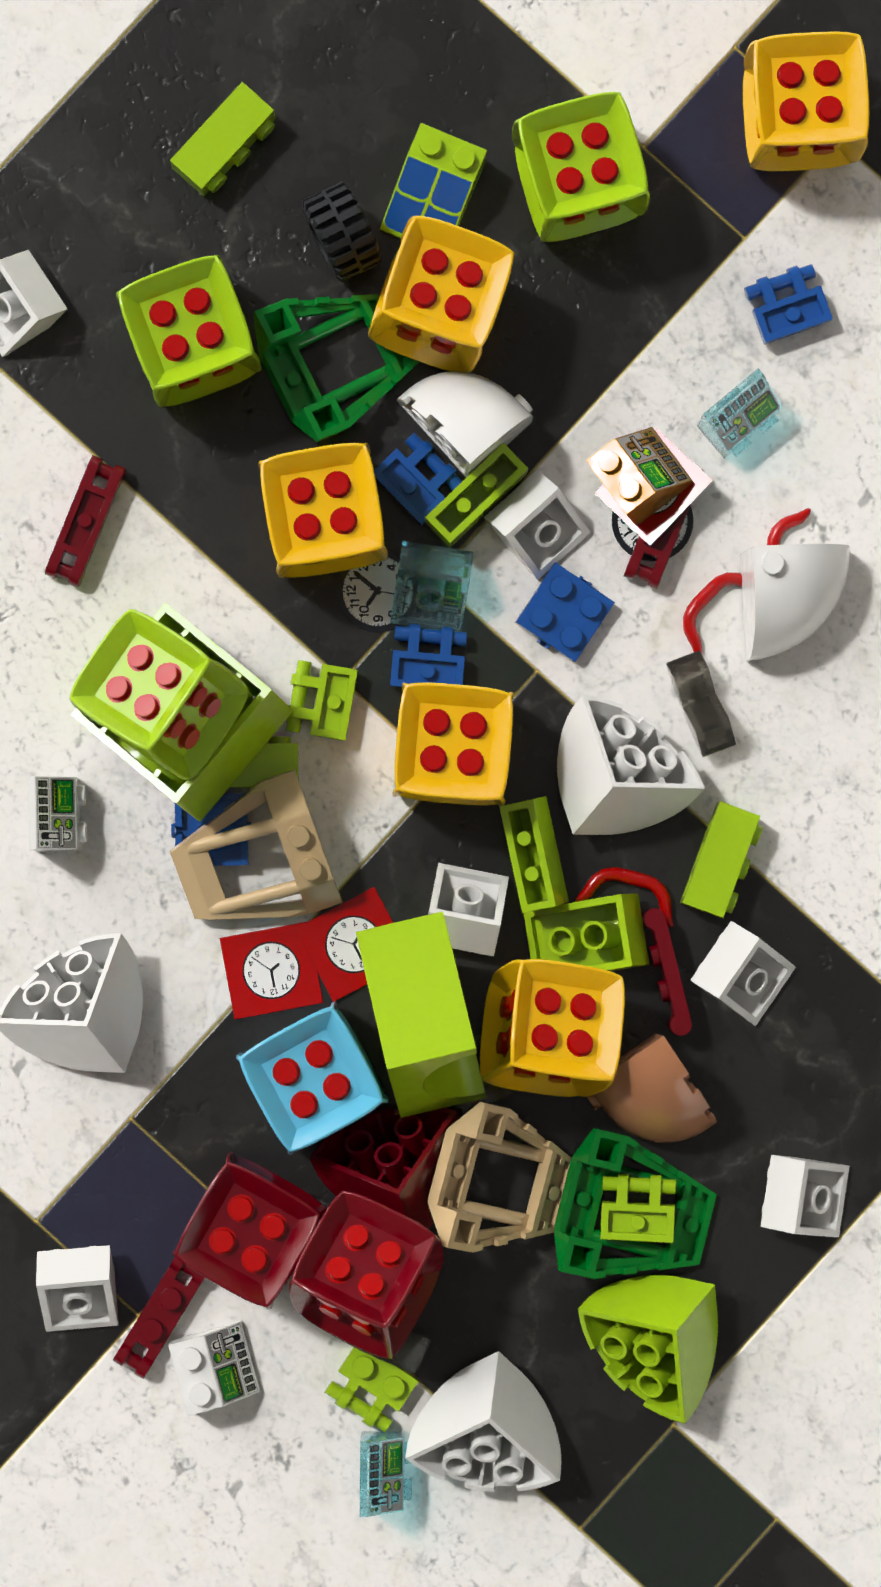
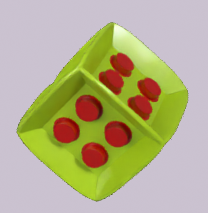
[512,92,650,242]
[116,255,261,408]
[69,609,249,780]

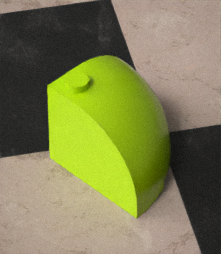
[578,1275,718,1424]

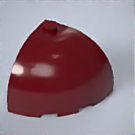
[309,1106,460,1229]

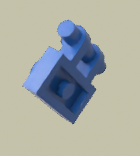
[744,264,833,345]
[374,432,462,526]
[390,624,467,688]

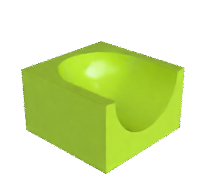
[71,603,293,822]
[356,911,486,1118]

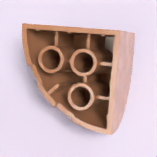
[586,1033,717,1143]

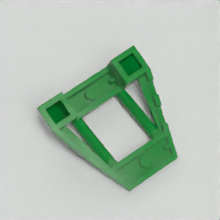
[253,294,420,442]
[554,1128,717,1279]

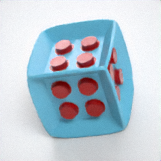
[236,1001,389,1155]

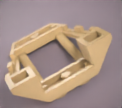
[170,769,343,920]
[428,1102,571,1253]

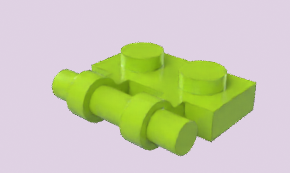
[285,660,358,741]
[600,1173,676,1243]
[324,1346,419,1432]

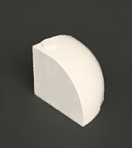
[397,371,533,478]
[740,543,850,661]
[557,695,705,835]
[0,933,143,1073]
[405,1351,561,1492]

